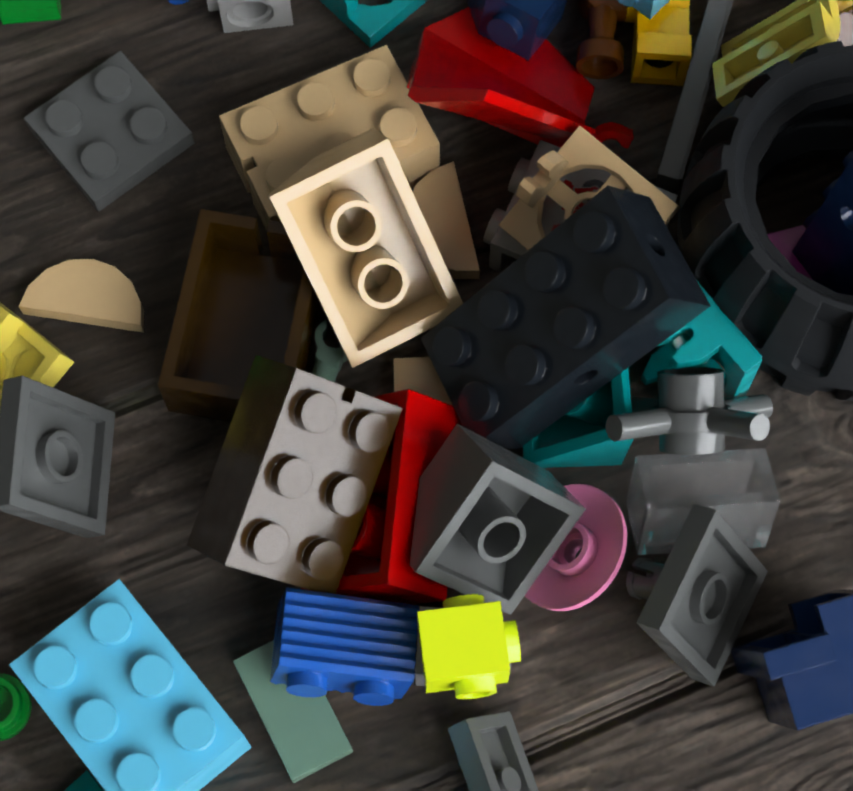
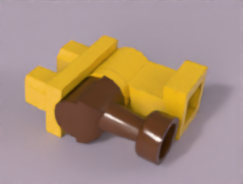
[576,0,692,86]

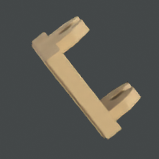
[499,125,681,250]

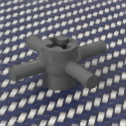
[605,367,773,455]

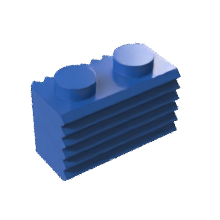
[270,587,419,706]

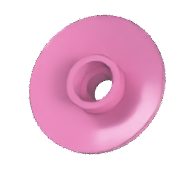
[525,484,627,611]

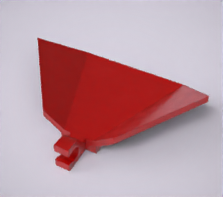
[406,7,634,157]

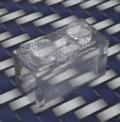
[626,448,780,555]

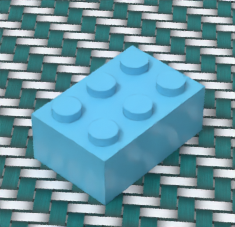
[9,579,252,791]

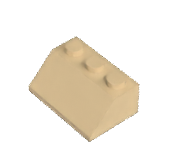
[268,128,463,368]

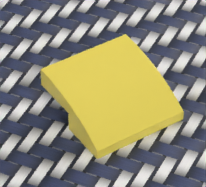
[712,0,840,107]

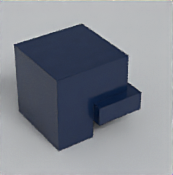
[731,589,853,730]

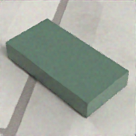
[233,640,353,784]

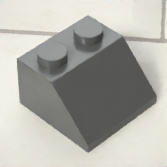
[410,424,586,615]

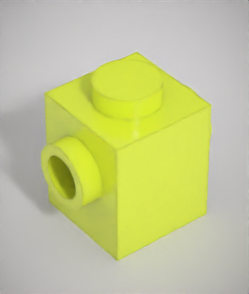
[417,594,521,699]

